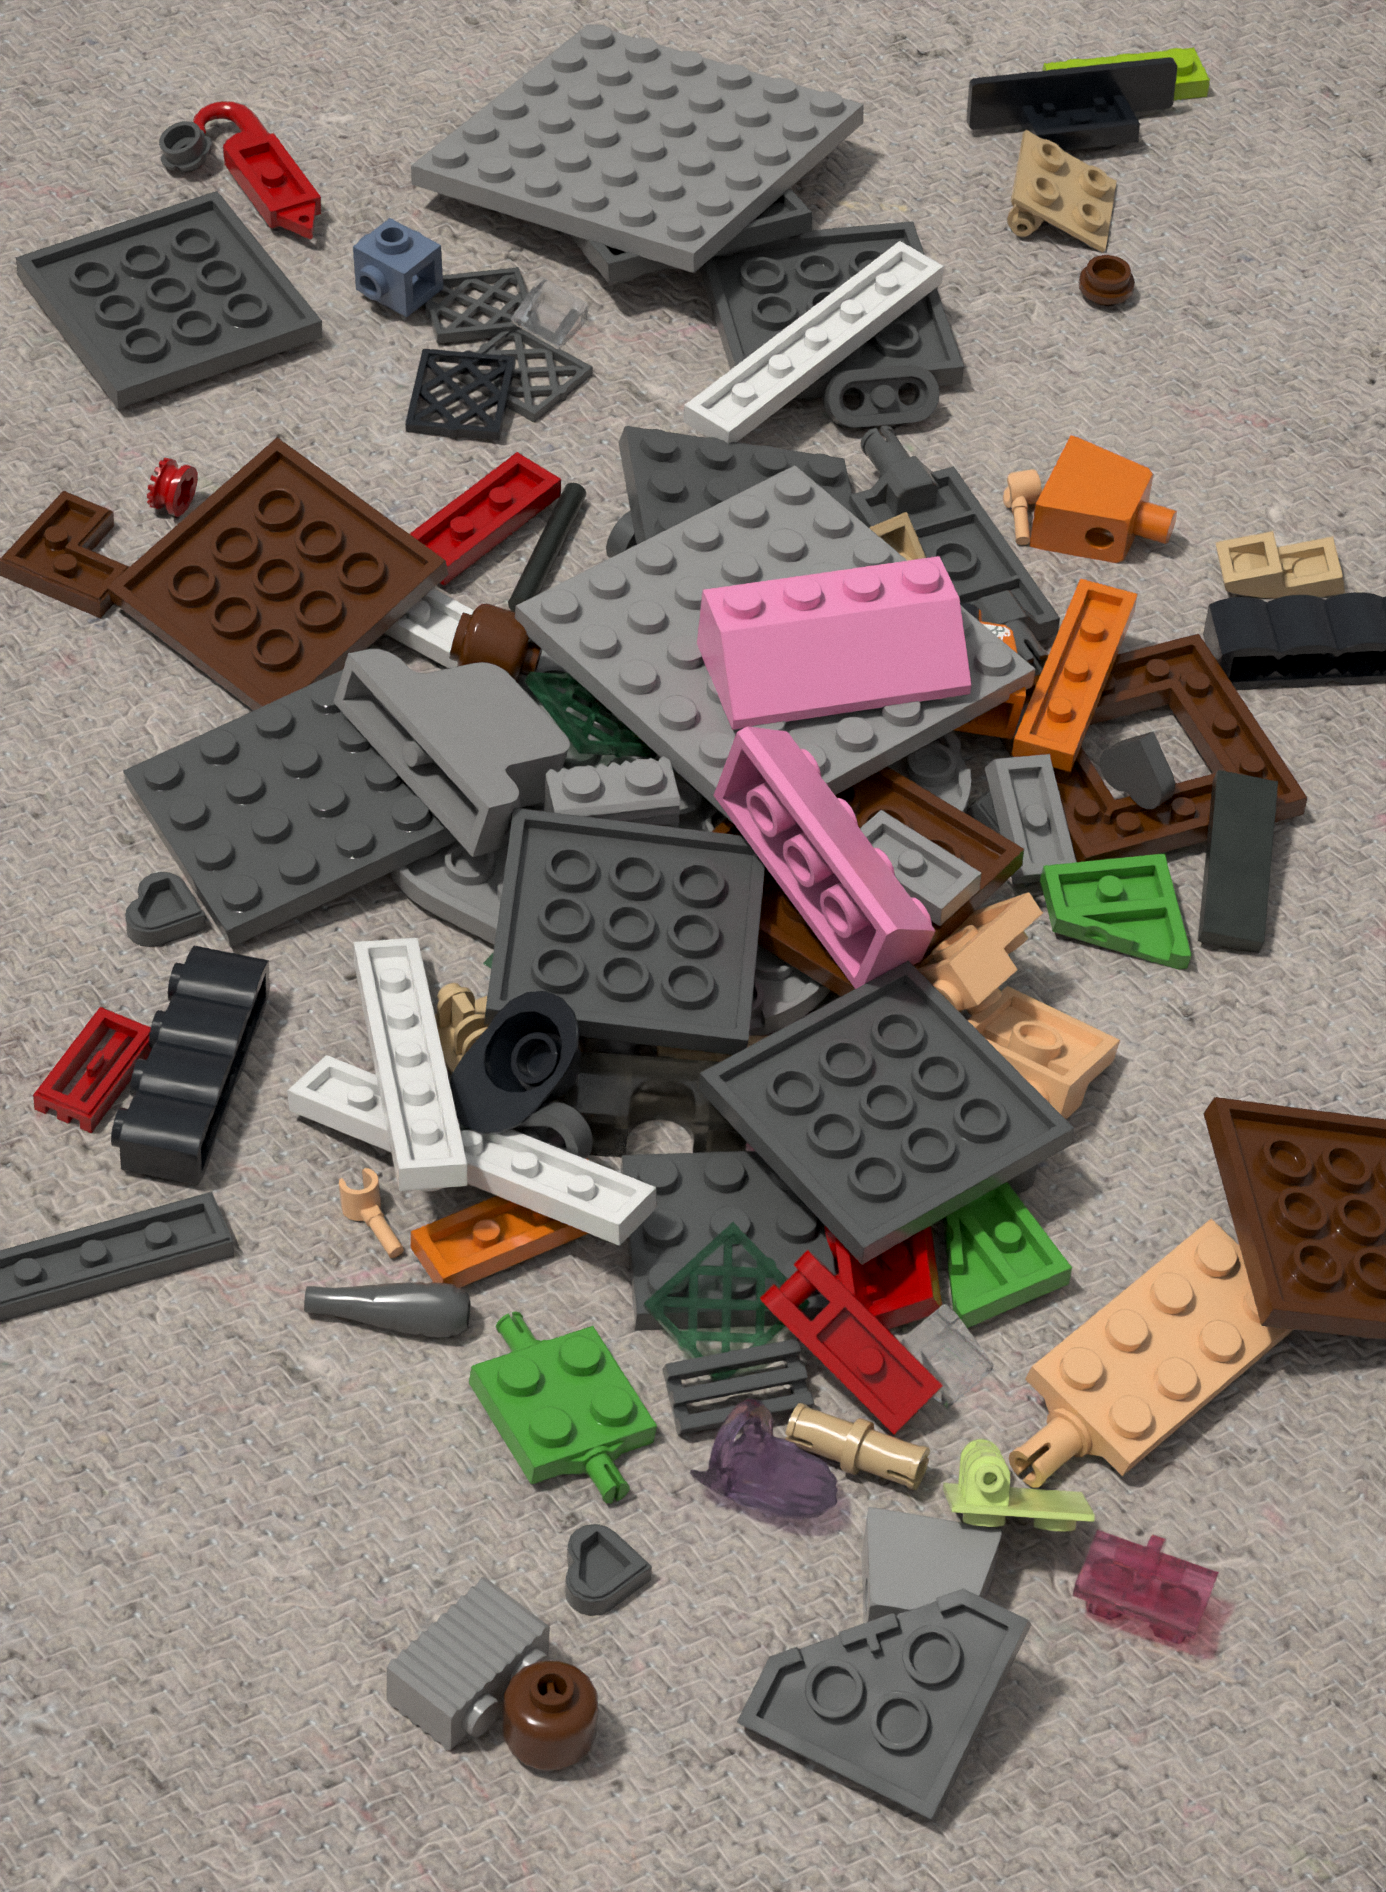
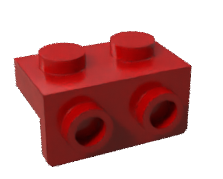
[825,1225,943,1329]

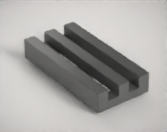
[662,1338,814,1435]

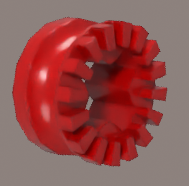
[147,457,198,517]

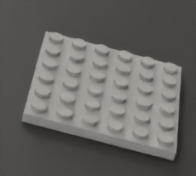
[411,24,863,273]
[515,465,1035,822]

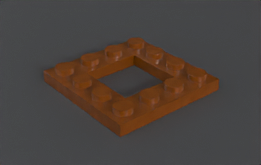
[999,634,1308,862]

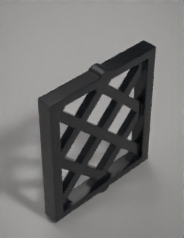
[405,349,516,440]

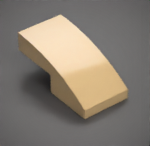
[1215,531,1345,599]

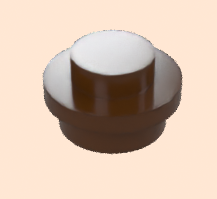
[1079,255,1135,306]

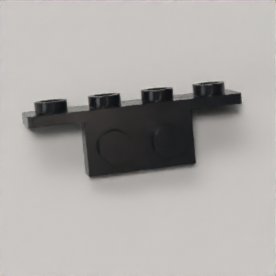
[966,57,1177,151]

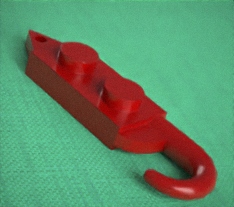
[193,101,321,239]

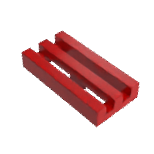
[33,1007,152,1133]

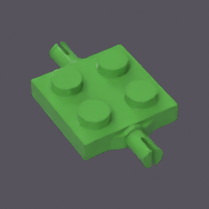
[469,1311,657,1504]

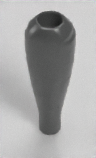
[304,1282,471,1338]

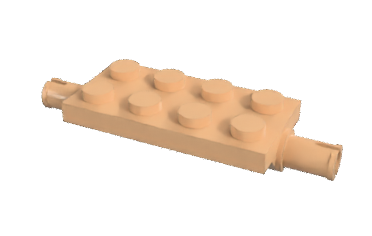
[1009,1218,1294,1488]

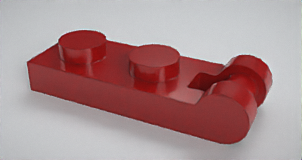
[760,1249,944,1435]

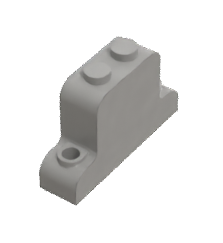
[333,649,570,857]

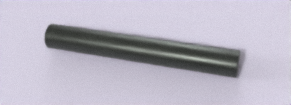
[508,482,586,612]

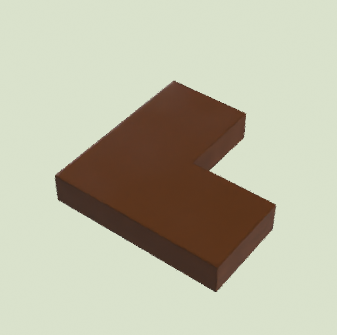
[0,490,129,619]

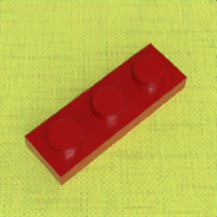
[410,452,561,586]

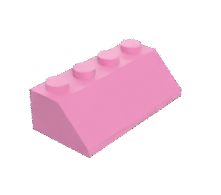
[697,556,972,730]
[713,726,935,989]

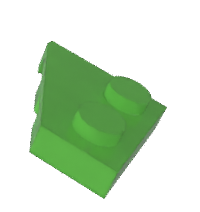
[1040,854,1192,970]
[943,1182,1072,1331]

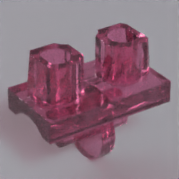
[1072,1530,1218,1644]

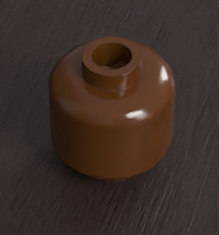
[449,604,543,684]
[503,1660,598,1770]

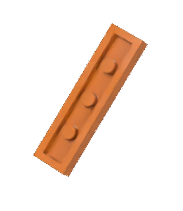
[1012,578,1138,772]

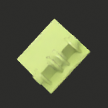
[943,1439,1095,1532]

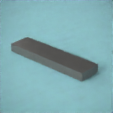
[0,1192,234,1322]

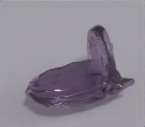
[690,1398,838,1519]

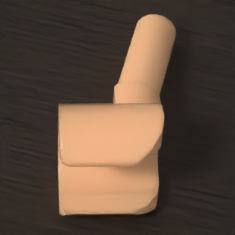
[1003,469,1042,545]
[339,1168,404,1258]

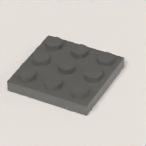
[621,1151,835,1330]

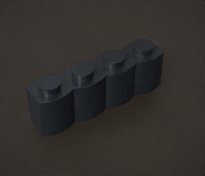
[1203,592,1386,690]
[111,945,270,1185]

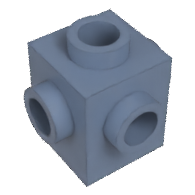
[353,218,443,317]

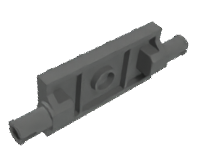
[849,425,1060,676]

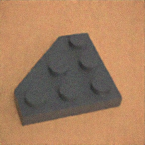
[737,1588,1032,1823]

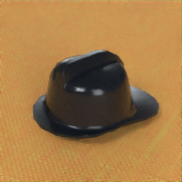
[450,991,581,1134]

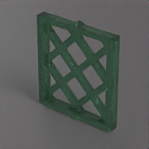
[524,672,657,758]
[643,1222,810,1382]

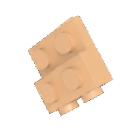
[916,892,1043,1015]
[968,986,1120,1119]

